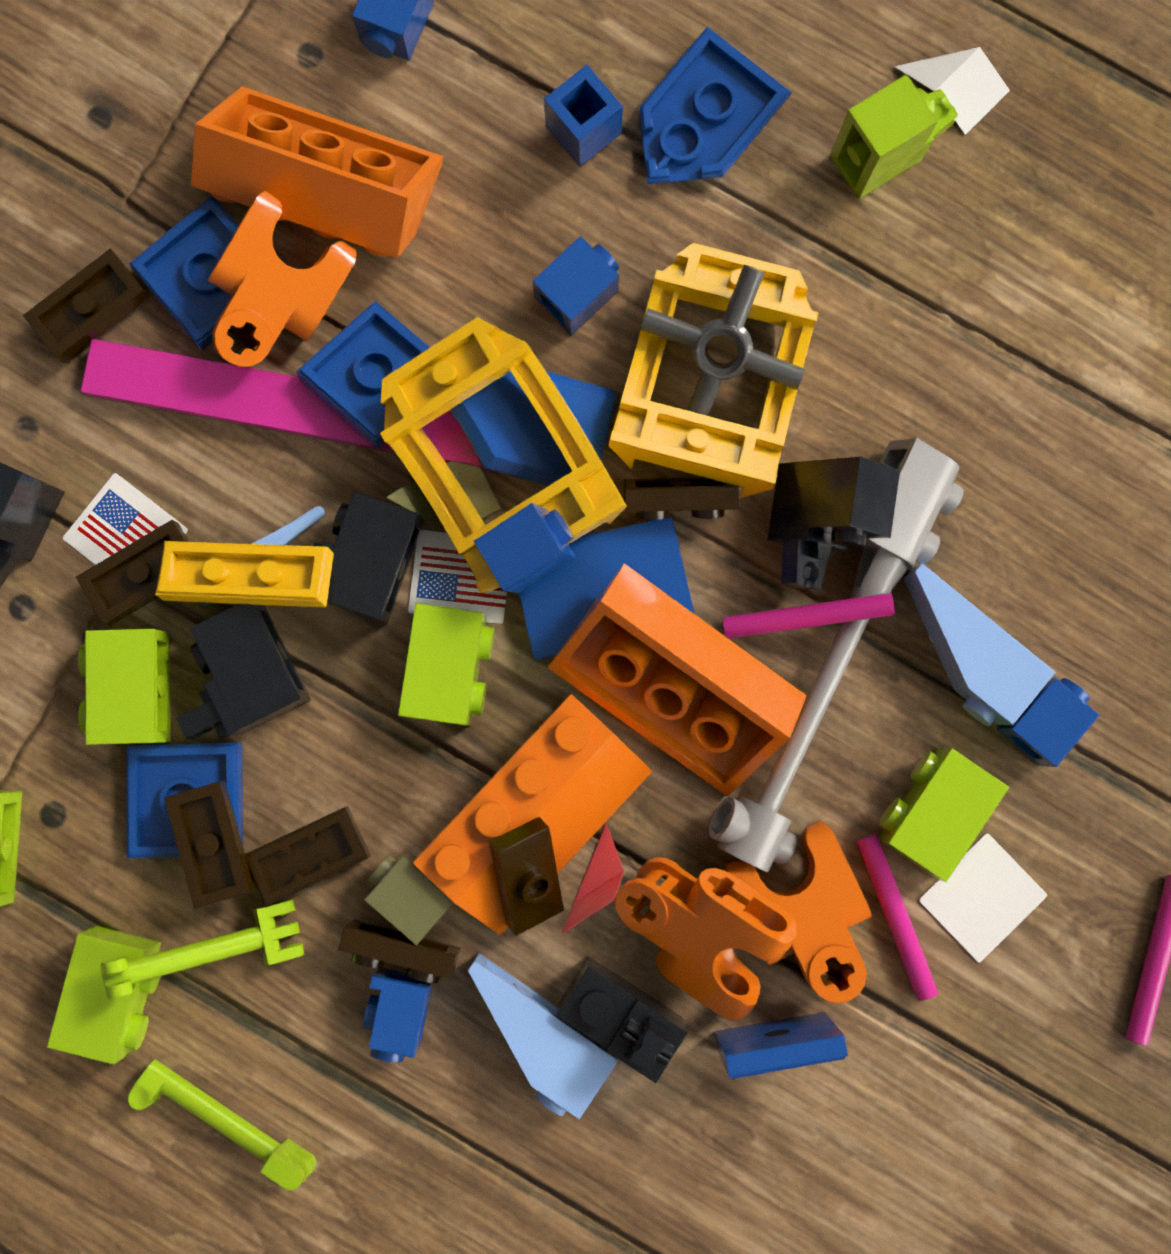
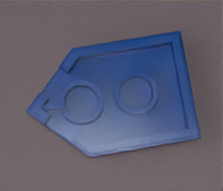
[639,26,792,185]
[449,371,615,486]

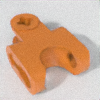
[207,190,357,367]
[725,820,872,1004]
[615,857,797,1021]

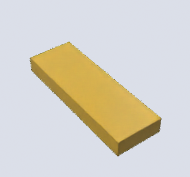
[155,541,334,608]

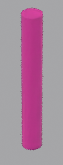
[723,593,895,639]
[856,833,939,1001]
[1125,874,1171,1046]

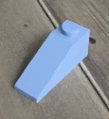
[903,563,1056,726]
[468,953,618,1119]

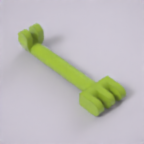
[101,899,305,999]
[128,1059,316,1191]

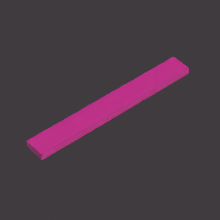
[81,339,498,473]

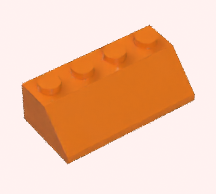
[191,86,443,259]
[547,563,807,797]
[413,694,653,935]

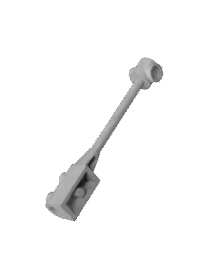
[709,438,964,872]

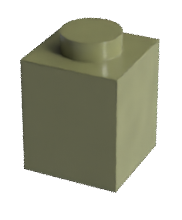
[365,851,453,946]

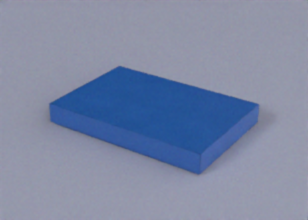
[519,516,694,661]

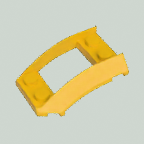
[608,243,818,498]
[380,317,627,593]

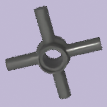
[640,264,805,416]

